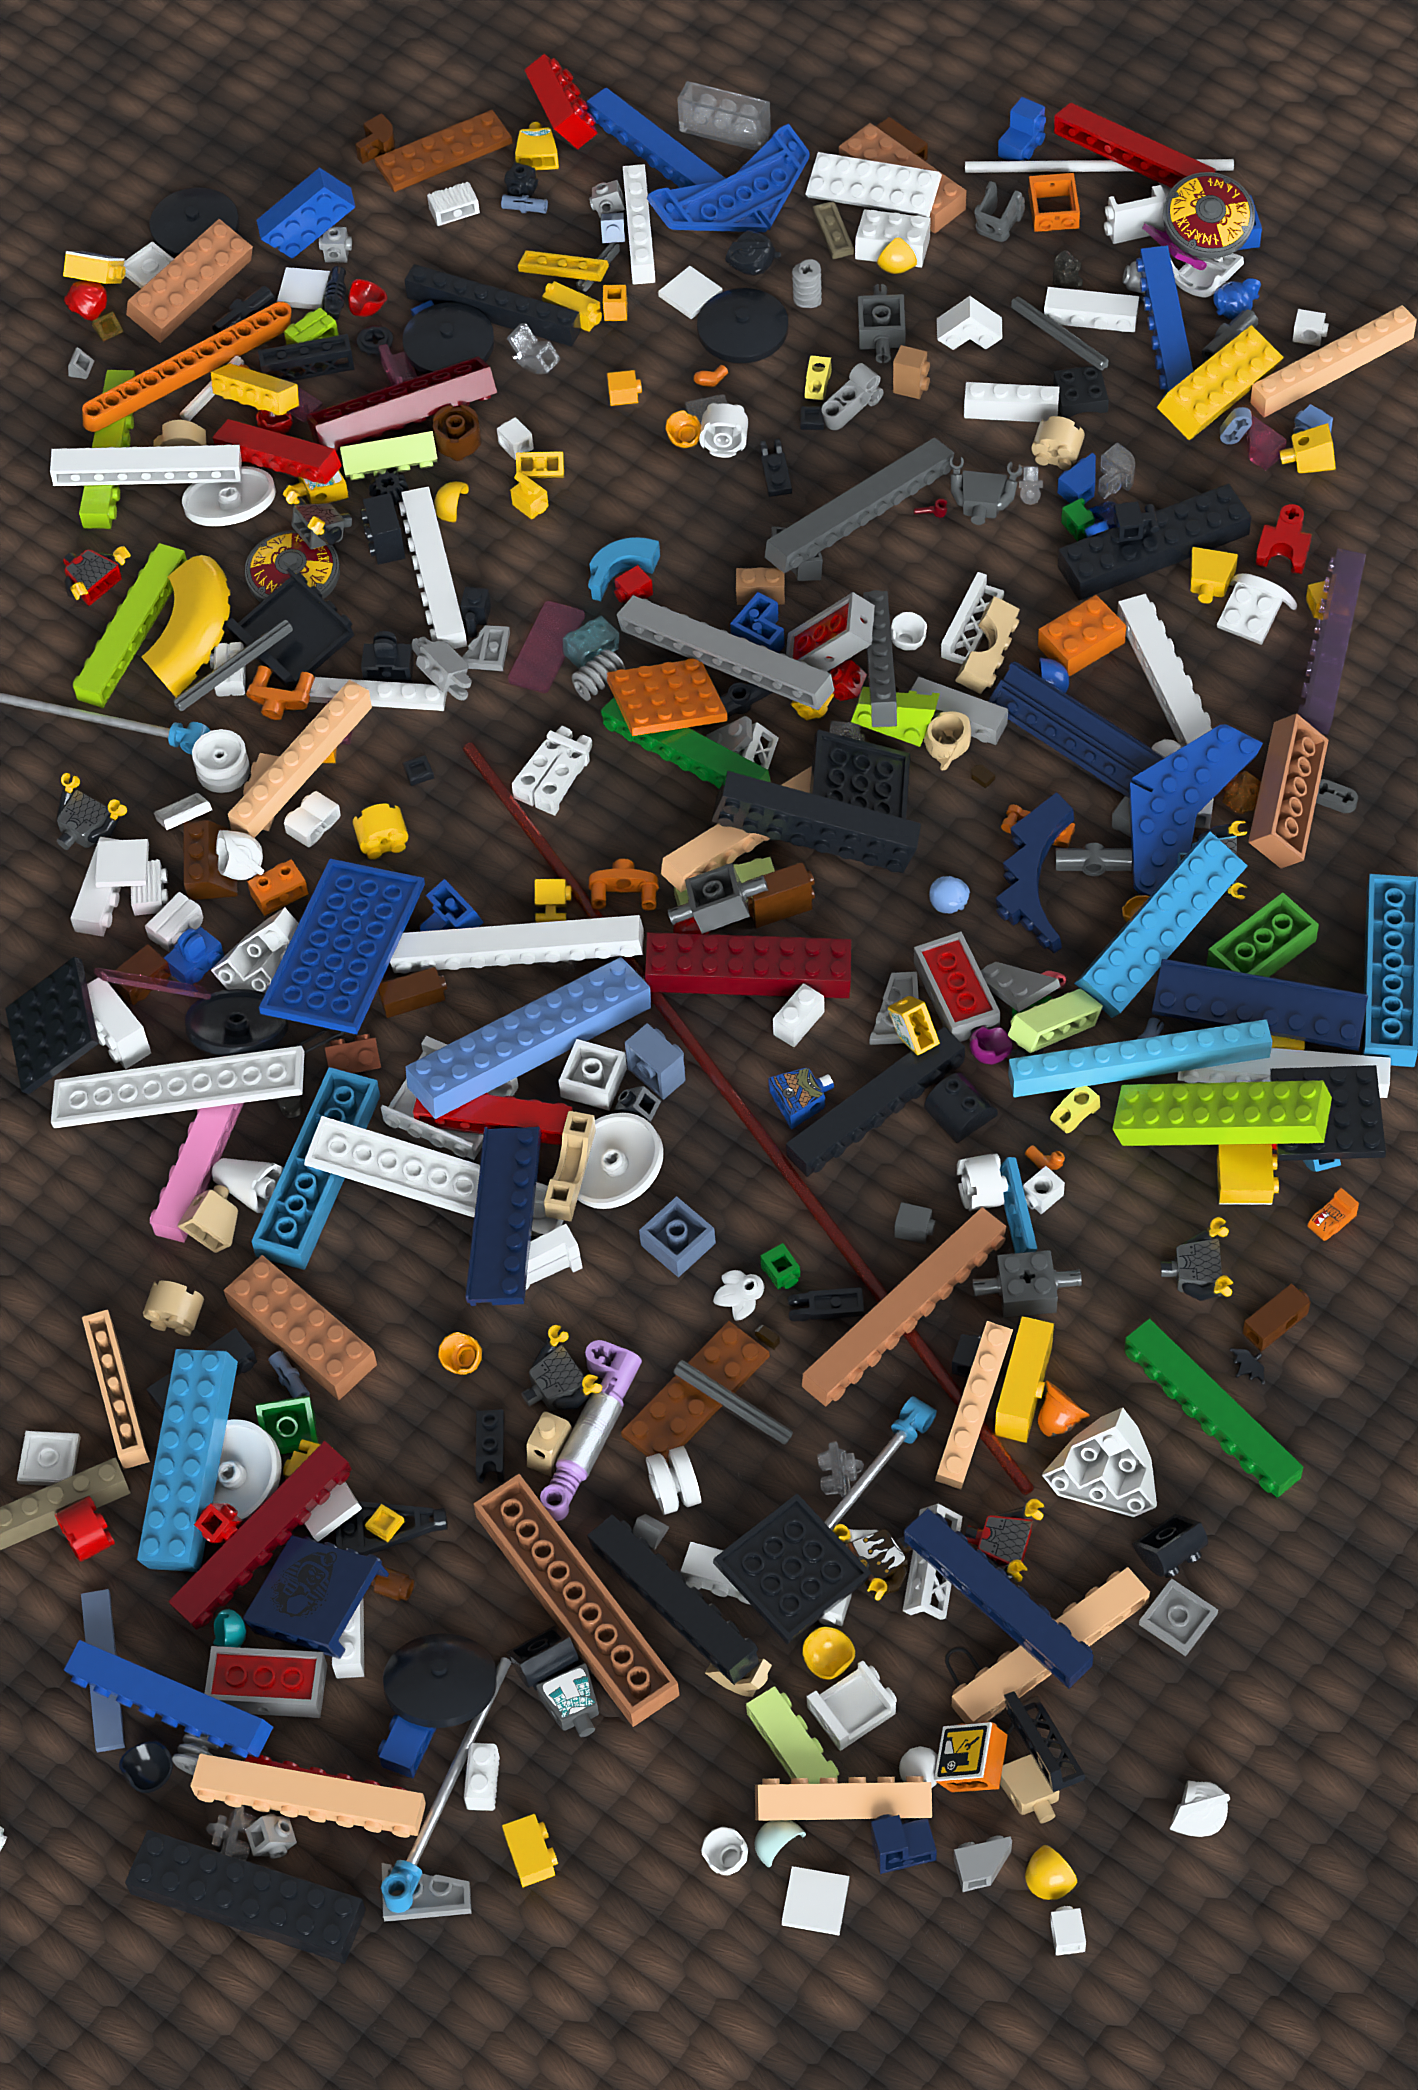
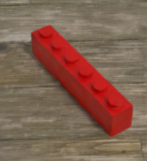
[212,419,342,485]
[413,1093,573,1145]

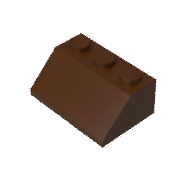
[184,820,238,900]

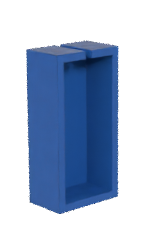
[257,167,355,259]

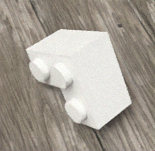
[937,296,1002,350]

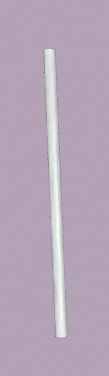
[965,159,1234,173]

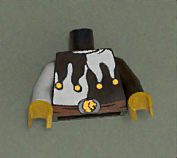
[832,1524,913,1600]

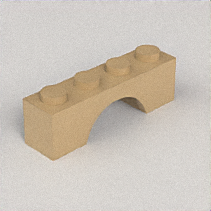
[955,596,1020,694]
[544,1111,596,1221]

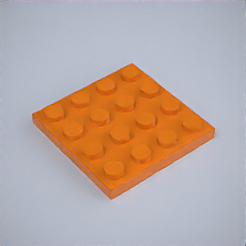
[607,659,727,736]

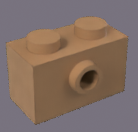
[893,345,930,399]
[736,567,785,605]

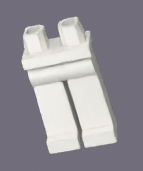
[512,726,592,816]
[526,1224,582,1290]

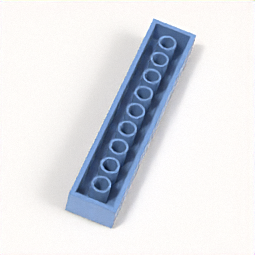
[405,957,651,1119]

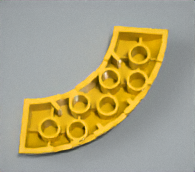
[142,555,230,697]

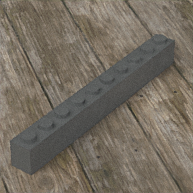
[765,437,954,574]

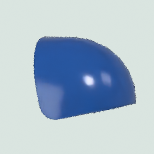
[1039,658,1070,693]

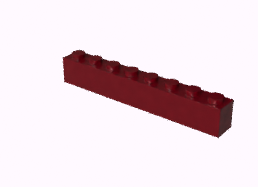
[168,1440,352,1630]

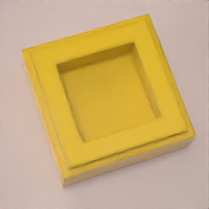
[365,1504,404,1542]

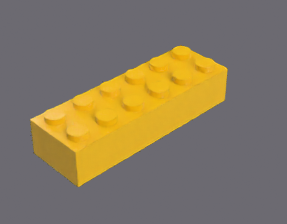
[1157,325,1284,441]

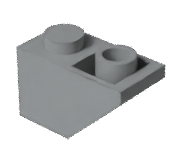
[954,1836,1012,1892]

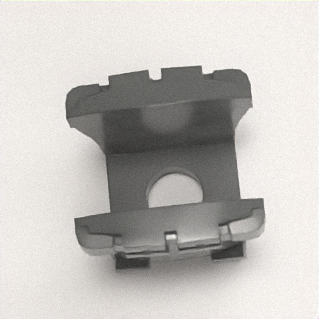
[974,181,1025,242]

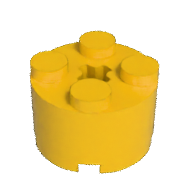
[353,804,408,859]

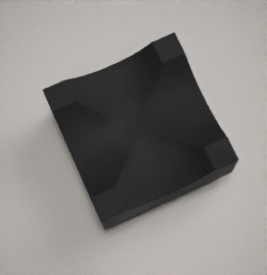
[1053,366,1109,418]

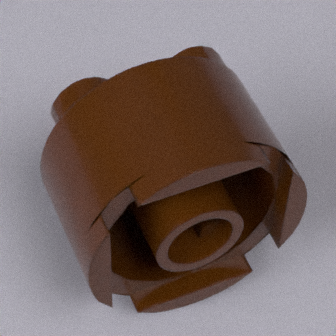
[433,405,481,461]

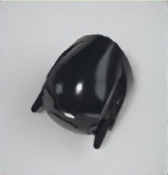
[725,230,781,276]

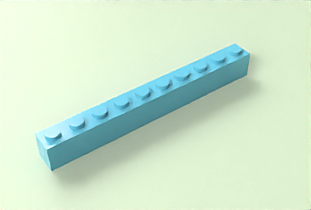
[1008,1019,1273,1097]

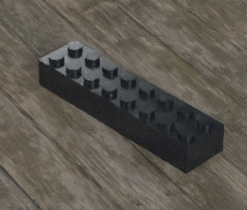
[1058,483,1251,601]
[711,771,921,873]
[125,1830,366,1964]

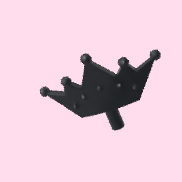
[1229,1348,1265,1384]

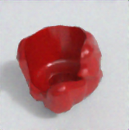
[64,280,107,321]

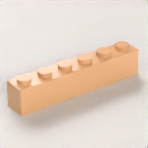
[82,1309,150,1470]
[935,1321,1013,1489]
[755,1776,932,1820]

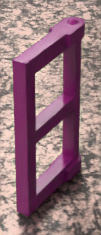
[1142,224,1207,270]

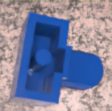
[420,879,484,932]
[164,926,224,988]

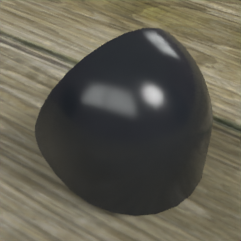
[119,1741,173,1793]

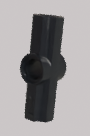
[212,286,275,334]
[713,682,774,725]

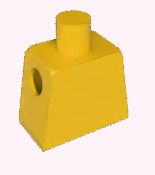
[1279,423,1336,473]
[1190,547,1238,604]

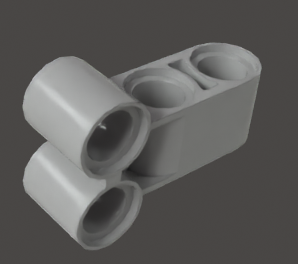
[822,363,883,430]

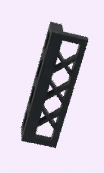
[258,334,355,382]
[1004,1691,1085,1793]

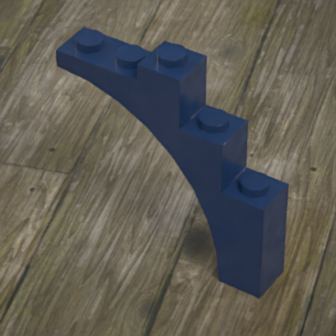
[996,792,1074,953]

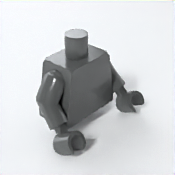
[949,457,1022,525]

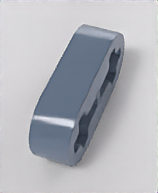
[1220,407,1252,444]

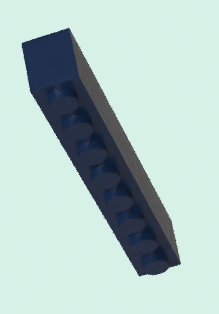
[904,1508,1094,1689]

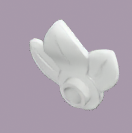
[713,1270,764,1321]

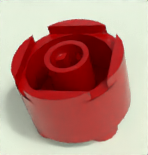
[55,1496,115,1562]

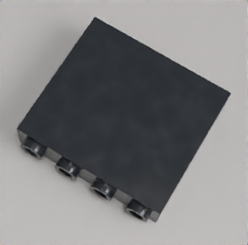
[225,568,355,691]

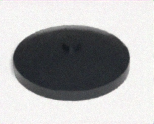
[150,188,239,258]
[697,288,789,363]
[403,302,494,374]
[185,989,288,1056]
[383,1633,497,1728]

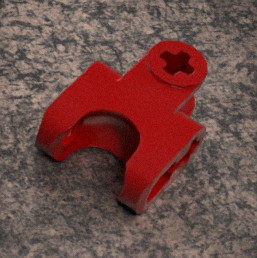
[1255,504,1312,574]

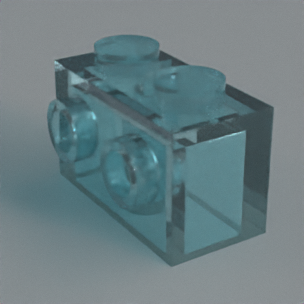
[563,616,619,669]

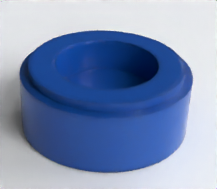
[1084,521,1109,538]

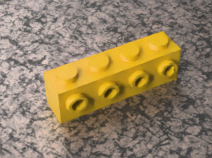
[211,363,299,415]

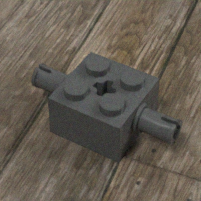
[858,284,905,363]
[668,863,768,934]
[973,1250,1082,1318]

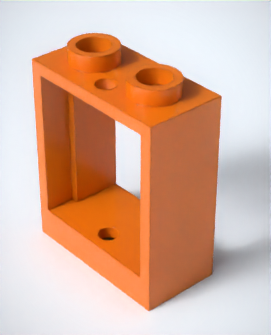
[1028,173,1080,232]

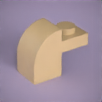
[154,420,206,447]
[705,1659,772,1697]

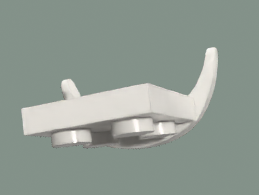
[1171,253,1244,297]
[1217,573,1297,645]

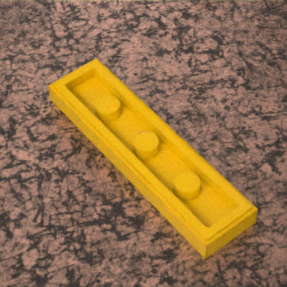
[518,250,609,282]

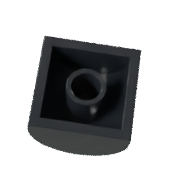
[924,1073,998,1143]
[1132,1514,1208,1578]
[506,1625,578,1690]

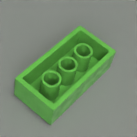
[1207,893,1319,977]

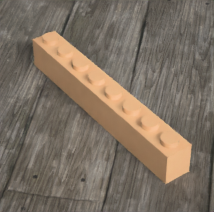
[1250,305,1417,418]
[228,679,372,838]
[661,766,812,892]
[951,1567,1150,1724]
[191,1754,426,1838]

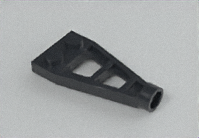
[335,1502,448,1556]

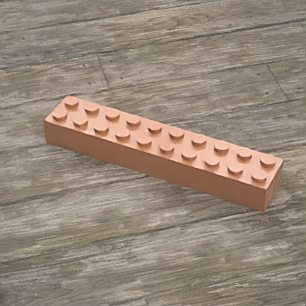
[474,1474,680,1727]

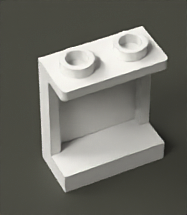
[1104,185,1166,244]
[807,1660,897,1751]

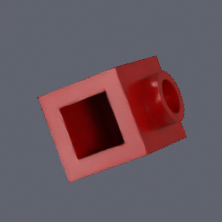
[614,565,653,604]

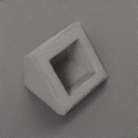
[68,347,94,379]
[633,1514,669,1550]

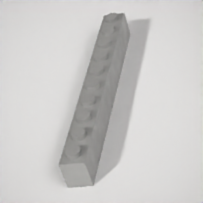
[617,595,834,710]

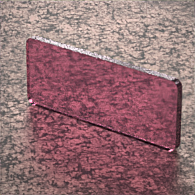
[508,601,585,693]
[94,968,211,999]

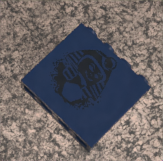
[243,1536,389,1659]

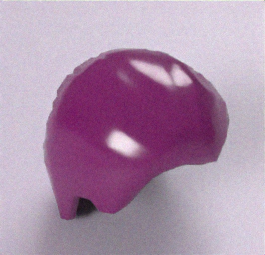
[969,1026,1014,1065]

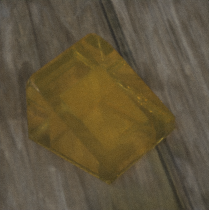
[92,311,124,341]

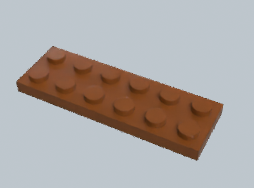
[374,109,513,192]
[621,1321,770,1463]

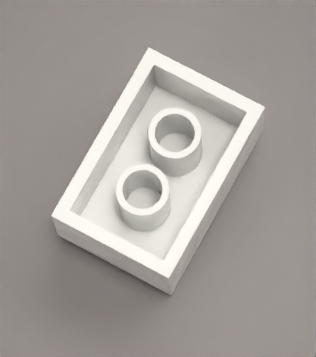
[855,209,931,268]
[87,975,151,1069]

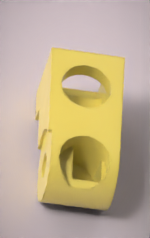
[805,356,832,400]
[1050,1086,1100,1133]

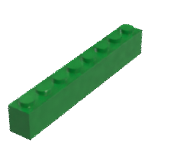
[601,698,771,789]
[1124,1318,1303,1498]

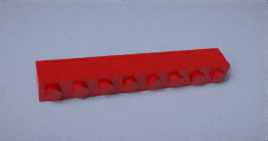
[1054,103,1216,188]

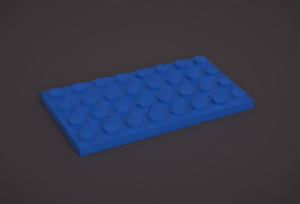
[259,859,425,1034]

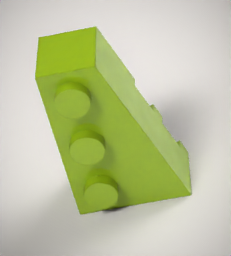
[851,687,940,747]

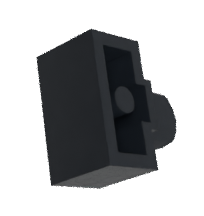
[361,631,414,682]

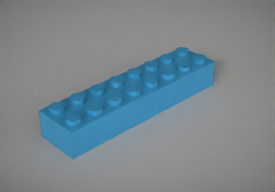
[1074,832,1247,1018]
[1362,874,1418,1067]
[251,1067,380,1270]
[137,1349,238,1572]

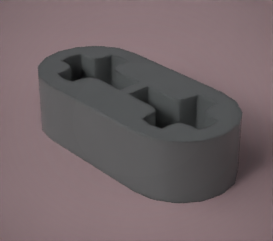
[1316,779,1358,813]

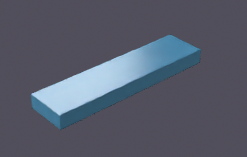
[999,1157,1037,1254]

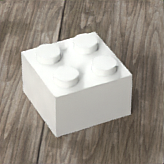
[559,1039,627,1111]

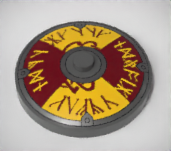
[1163,172,1255,259]
[245,530,340,602]

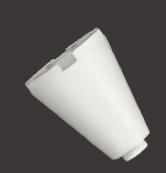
[212,1158,284,1214]

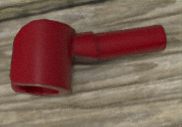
[914,499,947,518]

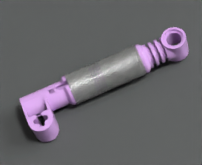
[540,1340,642,1521]

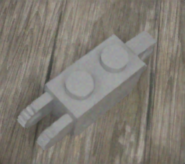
[412,637,472,701]

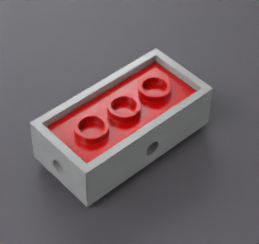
[786,592,875,671]
[914,931,1000,1042]
[204,1646,327,1718]

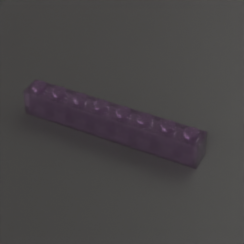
[1297,548,1366,735]

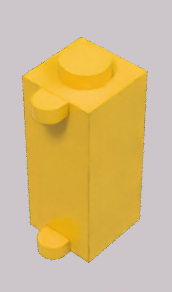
[542,281,602,332]

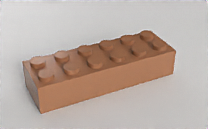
[839,123,966,233]
[126,219,253,343]
[1248,713,1329,868]
[224,1255,377,1400]

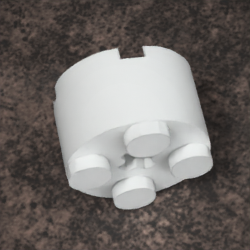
[700,403,748,458]
[957,1154,1008,1211]

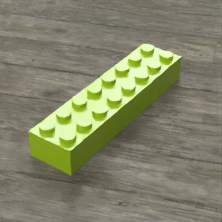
[1113,1080,1332,1146]

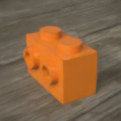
[247,859,308,916]

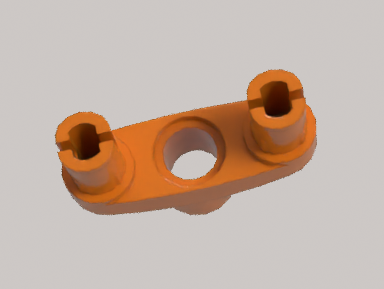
[246,666,315,720]
[589,859,659,911]

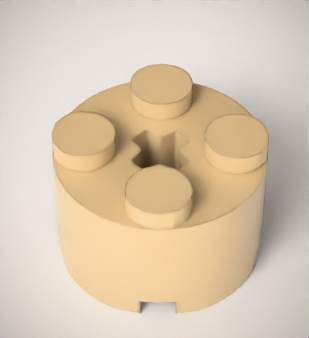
[1032,416,1085,470]
[143,1281,204,1336]

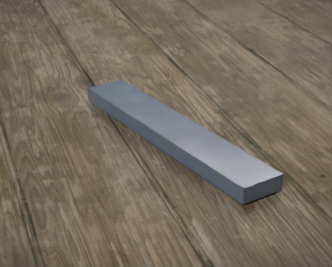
[81,1589,125,1753]

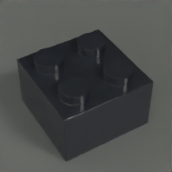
[360,493,406,565]

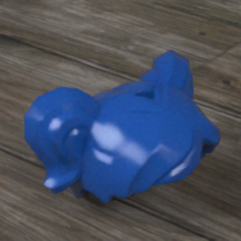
[1213,278,1261,319]

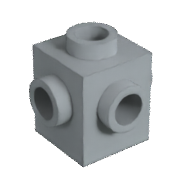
[589,180,625,218]
[319,227,352,263]
[246,1814,297,1859]

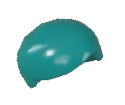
[213,1609,246,1648]

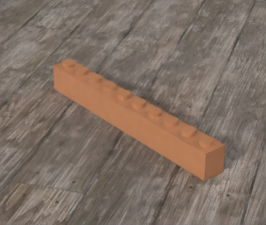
[802,1207,1006,1407]

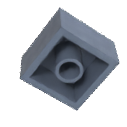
[625,1023,685,1100]
[639,1196,716,1277]

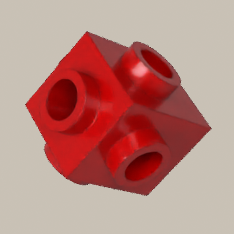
[830,660,867,701]
[194,1503,243,1543]

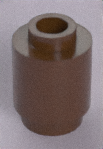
[371,1566,415,1601]

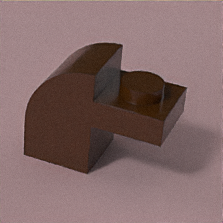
[355,113,395,164]

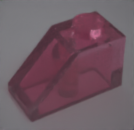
[1246,415,1286,471]

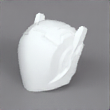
[216,830,264,880]
[1169,1780,1230,1837]

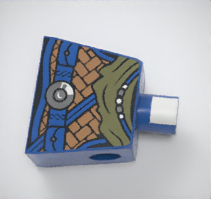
[768,1068,834,1129]

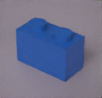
[378,1714,436,1779]

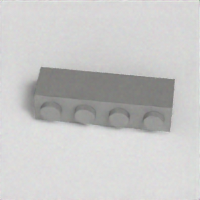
[911,677,1008,745]

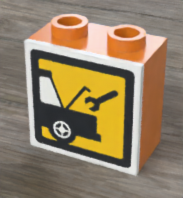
[934,1721,1008,1793]

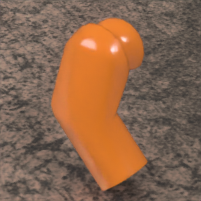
[694,365,728,387]
[1025,1145,1065,1170]

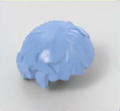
[929,876,970,914]

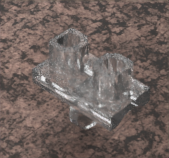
[1018,466,1043,505]
[817,1442,864,1498]
[207,1806,257,1861]

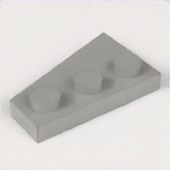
[980,962,1060,1012]
[869,972,920,1045]
[382,1863,472,1922]

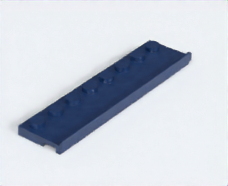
[988,661,1166,798]
[1152,959,1368,1051]
[466,1127,541,1306]

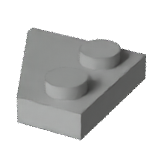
[461,625,510,671]
[706,716,753,754]

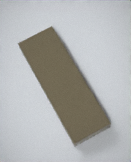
[813,201,854,259]

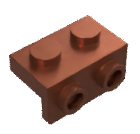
[325,1034,381,1074]

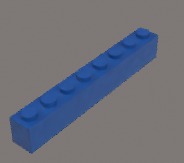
[587,88,726,188]
[1136,246,1193,398]
[64,1640,273,1758]

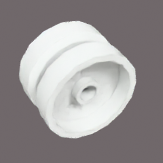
[192,729,250,793]
[646,1446,701,1515]

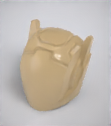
[924,711,971,770]

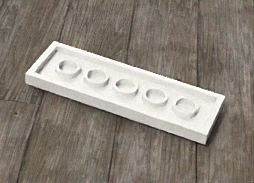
[806,152,942,217]

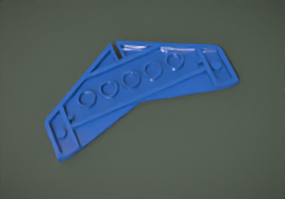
[647,124,810,232]
[1129,724,1263,896]

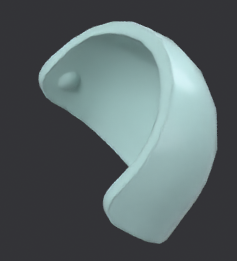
[754,1820,806,1867]

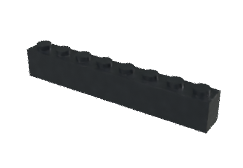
[404,264,581,347]
[786,1027,965,1177]
[587,1515,760,1685]

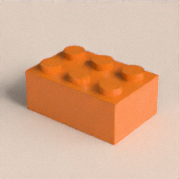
[1038,595,1126,677]

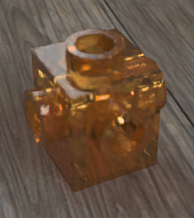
[1222,771,1261,815]

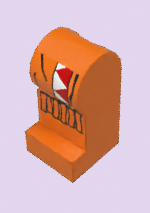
[1307,1188,1359,1241]

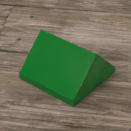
[255,1395,318,1454]

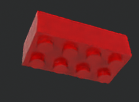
[525,54,598,149]

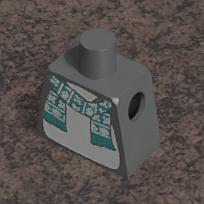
[536,1663,599,1737]

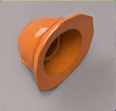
[1038,1380,1090,1437]

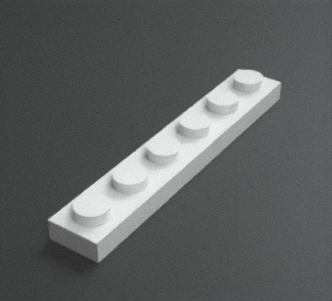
[309,677,447,711]

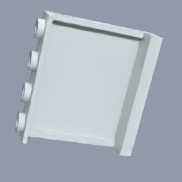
[381,1036,518,1160]

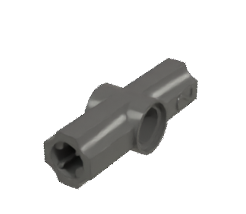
[1202,309,1259,361]
[1056,843,1132,876]

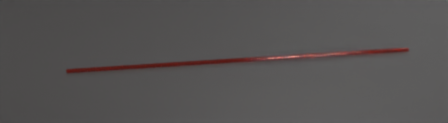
[463,743,1034,1496]

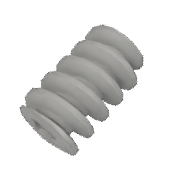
[792,259,822,308]
[572,649,625,701]
[172,1734,218,1775]

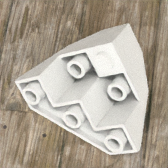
[211,908,299,993]
[1042,1407,1157,1517]

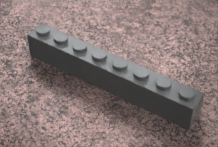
[863,590,897,727]

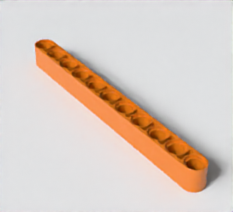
[82,302,291,432]

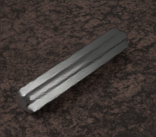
[576,242,620,293]

